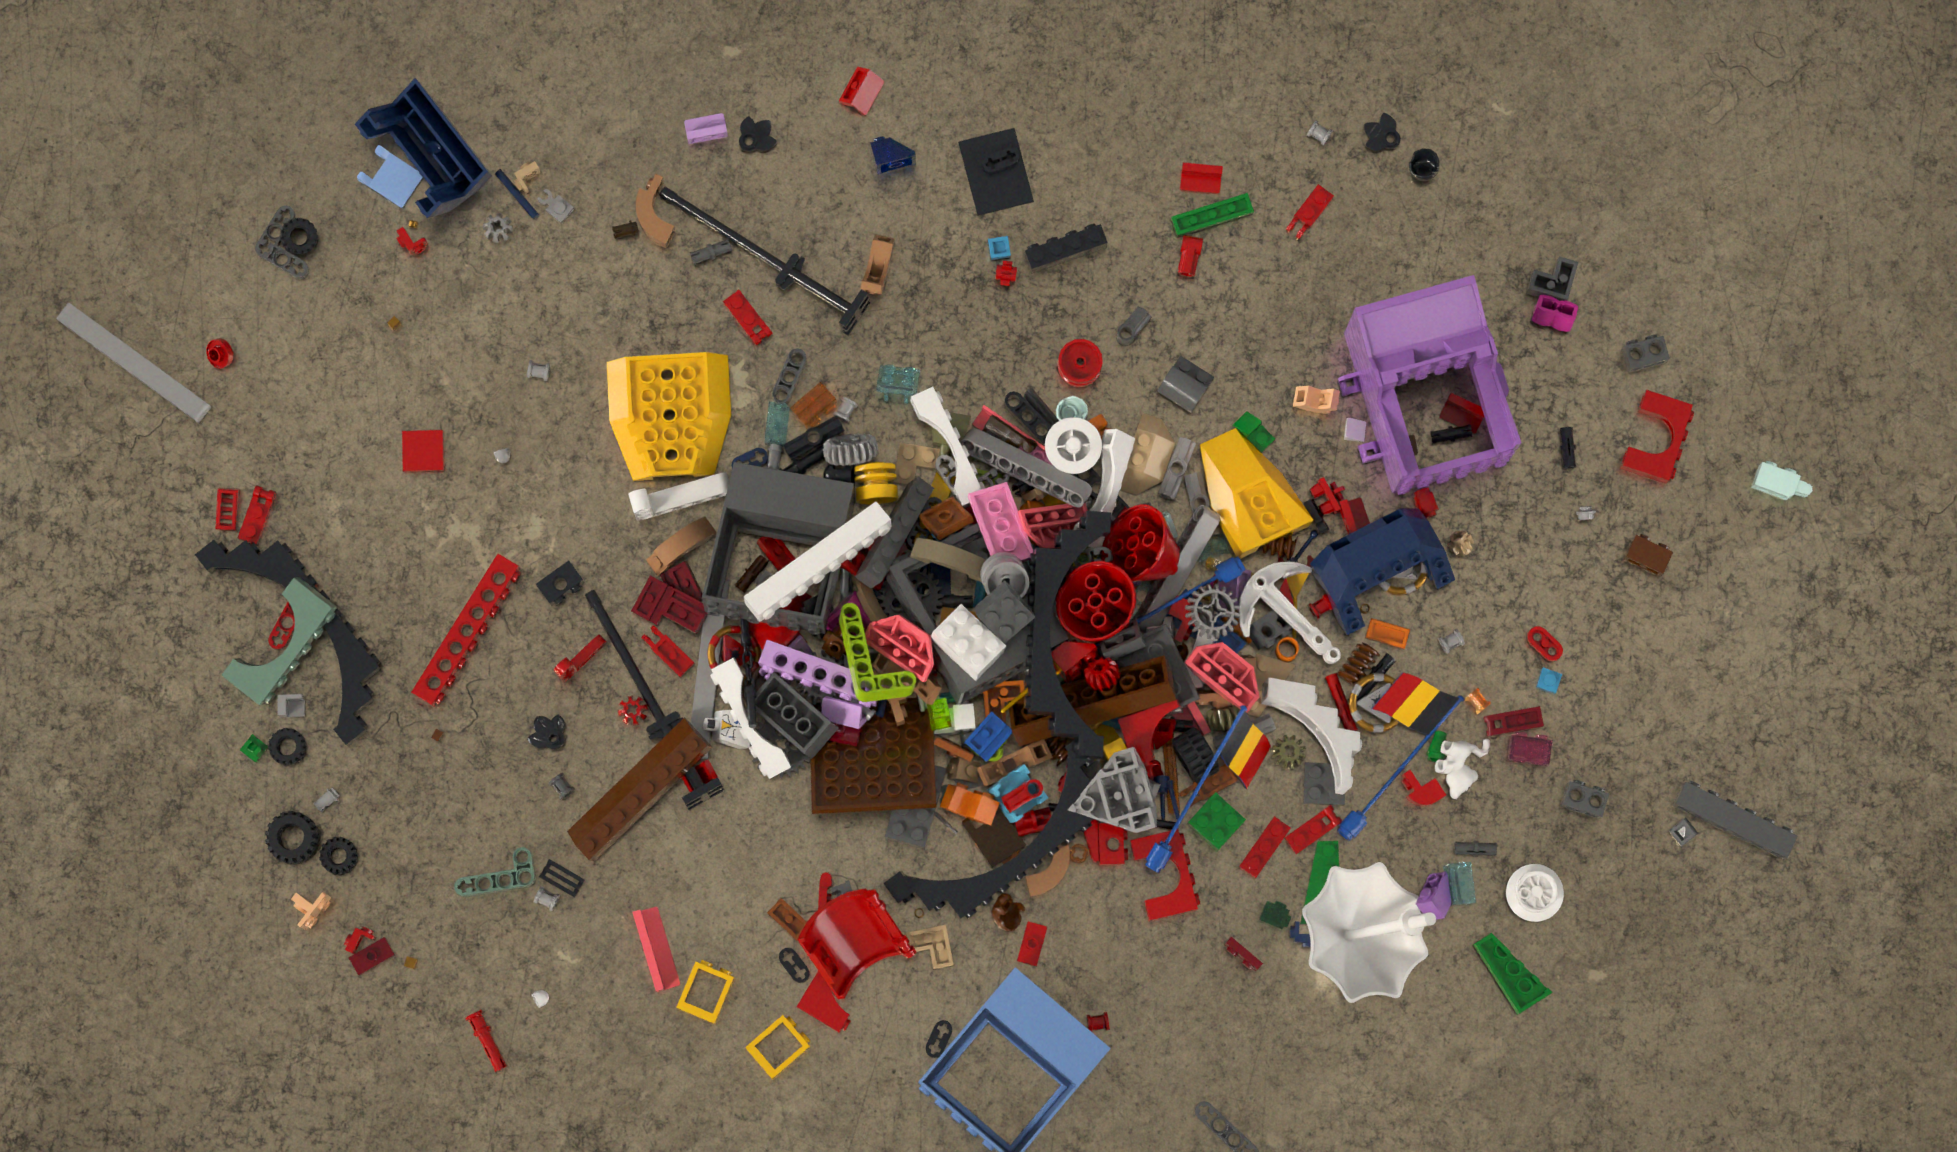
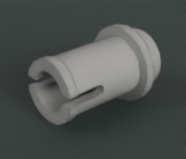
[766,444,783,470]
[313,787,340,813]

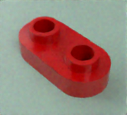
[1527,626,1563,662]

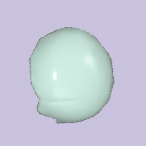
[1056,396,1088,421]

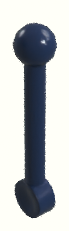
[1290,530,1318,563]

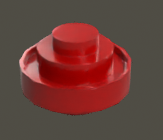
[206,338,233,369]

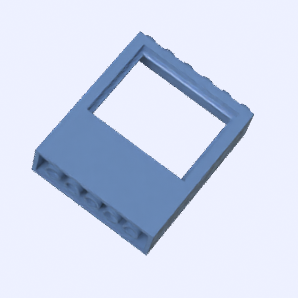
[918,967,1111,1152]

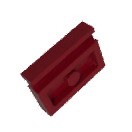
[660,561,703,601]
[631,575,675,625]
[661,589,708,634]
[1224,937,1263,971]

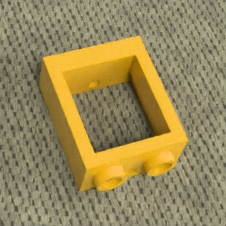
[676,960,735,1024]
[745,1015,810,1080]

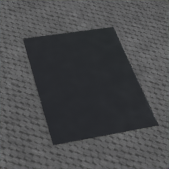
[958,128,1034,215]

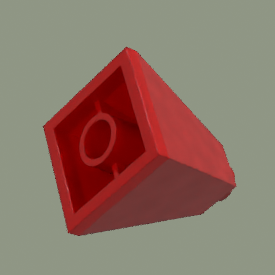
[749,622,808,650]

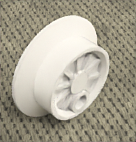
[1045,417,1102,474]
[1506,864,1564,922]

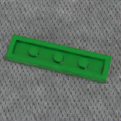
[1171,193,1254,237]

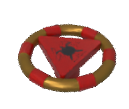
[707,625,761,681]

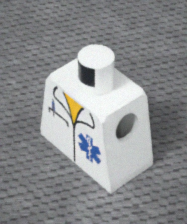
[703,709,750,749]

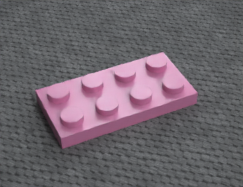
[968,482,1033,562]

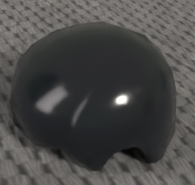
[1409,148,1440,181]

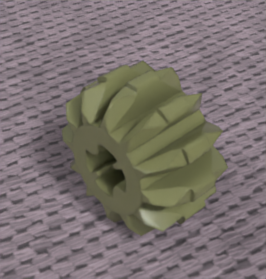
[1206,705,1239,731]
[1272,735,1306,769]

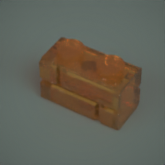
[790,382,837,429]

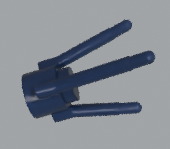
[1153,775,1180,820]

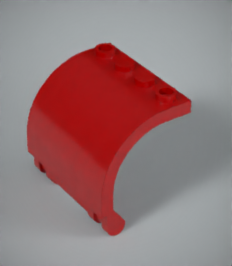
[797,888,916,1000]

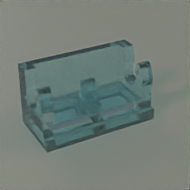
[764,401,790,447]
[1443,862,1476,906]

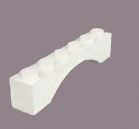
[910,387,985,508]
[1074,429,1135,552]
[710,657,792,779]

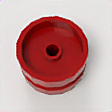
[1058,339,1103,388]

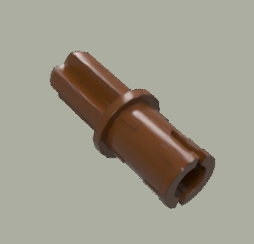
[734,555,768,593]

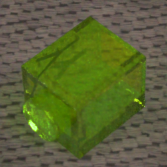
[926,698,952,731]

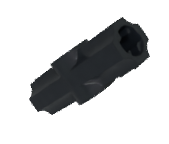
[783,416,845,461]

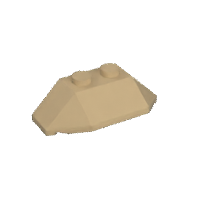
[1120,413,1175,496]

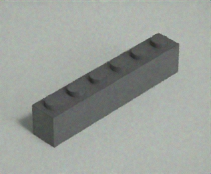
[855,476,934,588]
[1672,781,1798,860]

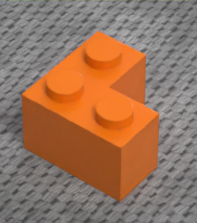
[983,680,1025,723]
[940,782,1000,825]

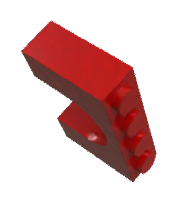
[1620,390,1694,484]
[1130,829,1201,922]

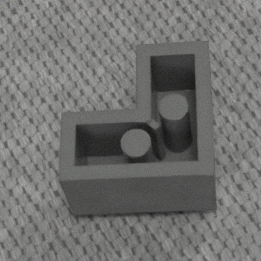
[1526,256,1579,301]

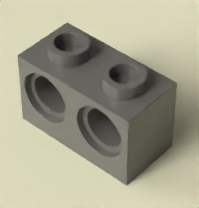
[1621,334,1670,372]
[1249,610,1293,650]
[1560,780,1609,819]

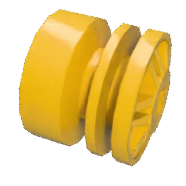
[854,462,898,505]

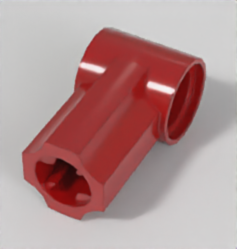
[1178,235,1203,277]
[1001,779,1043,813]

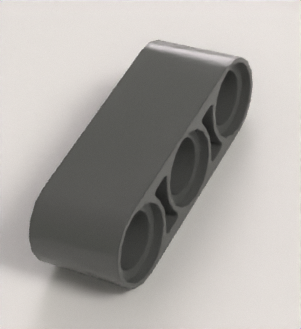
[772,348,807,407]

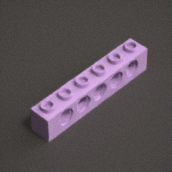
[758,640,883,708]

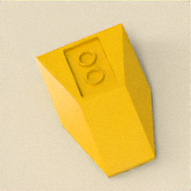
[1200,428,1313,559]

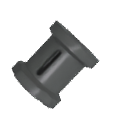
[549,773,575,800]

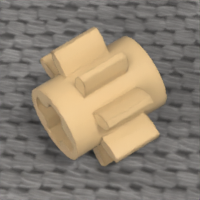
[1448,531,1474,556]

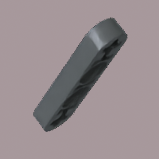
[1195,1101,1259,1152]

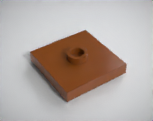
[918,496,974,541]
[934,736,975,762]

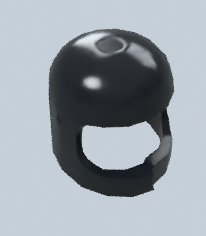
[823,464,856,488]

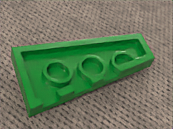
[1300,841,1339,925]
[1473,933,1553,1015]

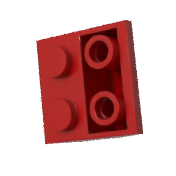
[1051,641,1100,683]

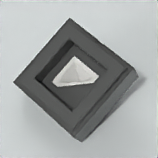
[1669,817,1698,847]

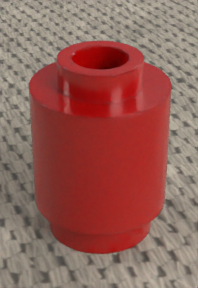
[1413,487,1439,519]

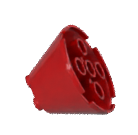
[1101,504,1180,582]
[1056,561,1136,642]

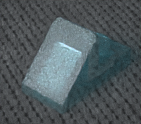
[1196,533,1230,563]

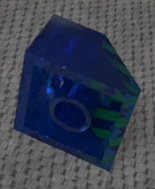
[870,136,916,175]

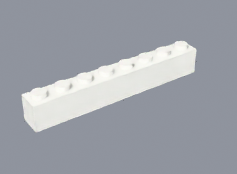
[744,502,892,622]

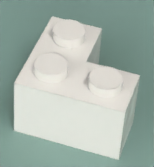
[932,701,976,736]

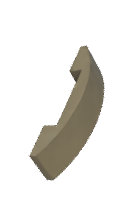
[910,538,986,582]

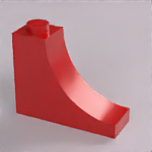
[1118,699,1181,767]
[797,971,851,1033]

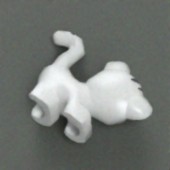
[1435,739,1490,799]

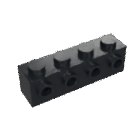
[1024,223,1108,274]

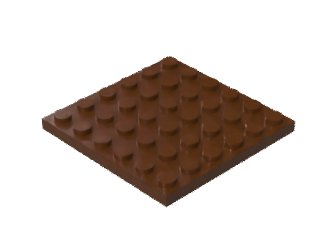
[810,698,937,814]

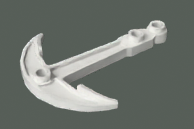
[1238,561,1341,664]

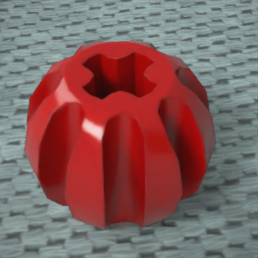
[618,695,648,726]

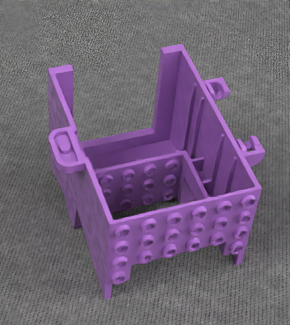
[1338,275,1521,495]

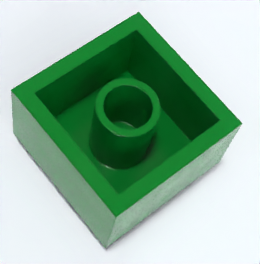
[1187,792,1246,852]

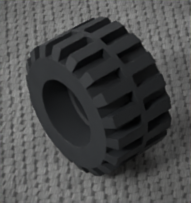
[1172,727,1219,784]
[265,811,320,864]

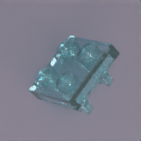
[876,364,920,403]

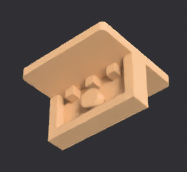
[291,892,331,930]

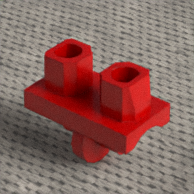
[1309,477,1345,516]
[1015,807,1051,837]

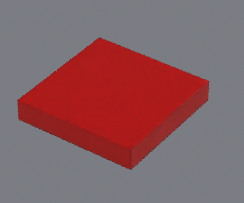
[402,430,444,472]

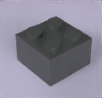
[974,581,1035,644]

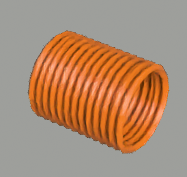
[1275,637,1299,662]

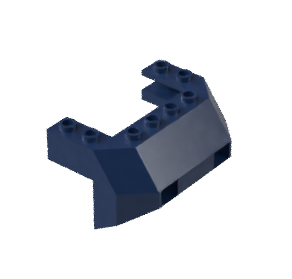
[355,78,492,218]
[1310,508,1455,635]

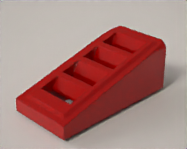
[215,487,239,530]
[1083,819,1099,864]

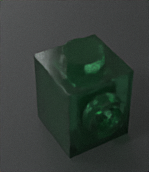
[1258,901,1292,931]

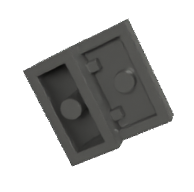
[1157,356,1214,413]
[1099,618,1146,661]

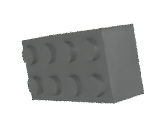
[755,672,838,759]
[885,765,946,850]

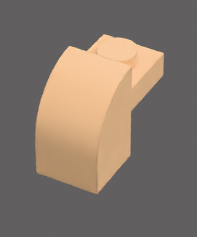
[1293,386,1340,414]

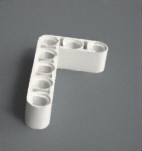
[628,472,729,521]

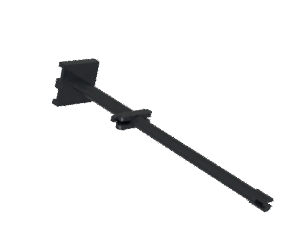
[659,186,871,336]
[585,590,725,811]

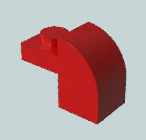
[1168,595,1200,643]
[1401,769,1446,807]

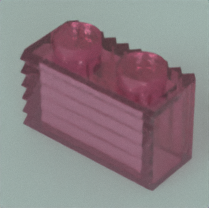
[1507,732,1552,766]

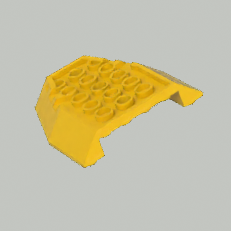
[607,352,731,481]

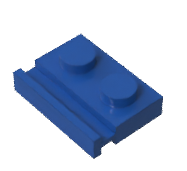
[965,711,1013,762]

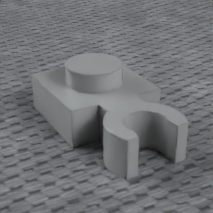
[537,189,574,224]

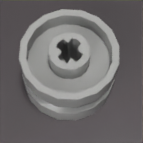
[980,552,1029,598]

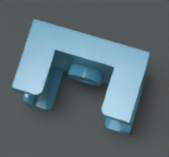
[987,764,1048,823]

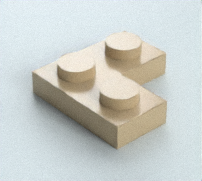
[893,443,940,485]
[905,925,954,970]

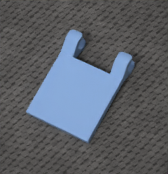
[357,145,423,208]

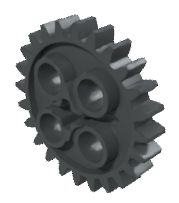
[877,568,944,621]
[749,719,810,779]

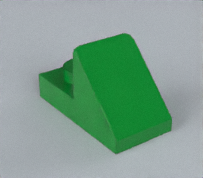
[1232,411,1275,453]

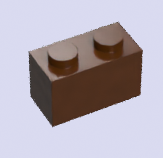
[1623,534,1673,577]

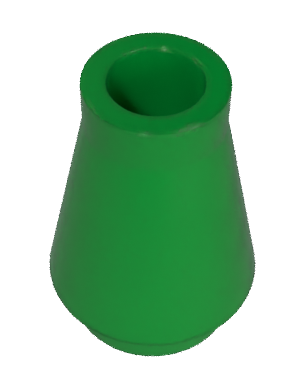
[1427,731,1447,762]

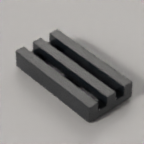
[539,859,585,898]

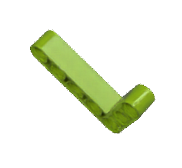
[839,603,916,702]

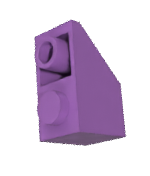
[1416,872,1451,920]

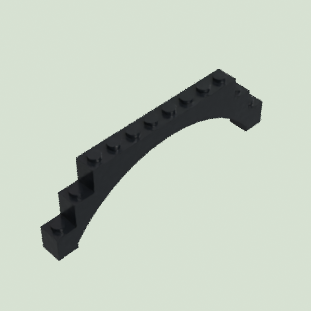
[1024,511,1111,760]
[195,540,381,747]
[883,742,1096,919]

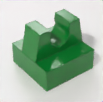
[240,734,268,763]

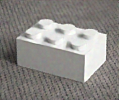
[931,604,1006,681]

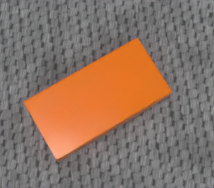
[1365,618,1410,650]

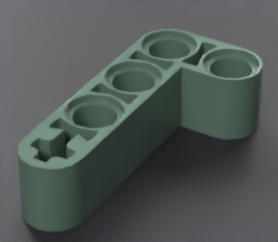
[454,847,536,897]

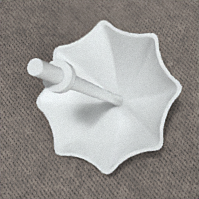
[1302,862,1436,1003]

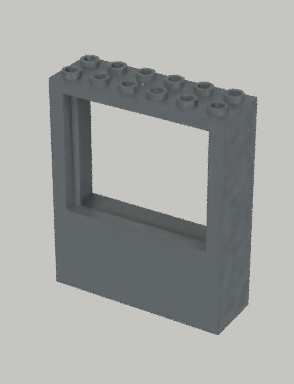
[702,462,856,635]
[886,523,1069,705]

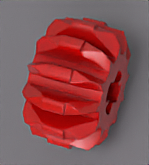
[1084,656,1120,691]

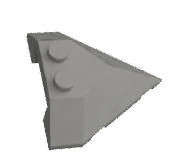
[1068,747,1157,833]

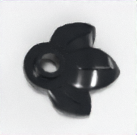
[1364,113,1401,151]
[739,116,777,152]
[527,714,566,750]

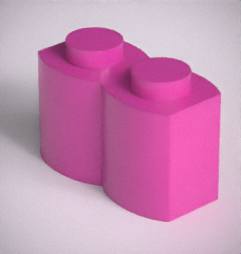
[1531,295,1578,332]

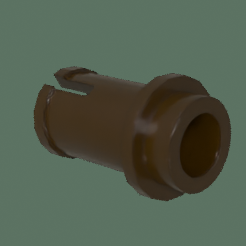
[612,220,639,239]

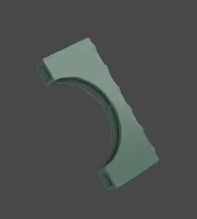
[222,577,337,705]

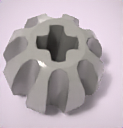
[483,213,513,243]

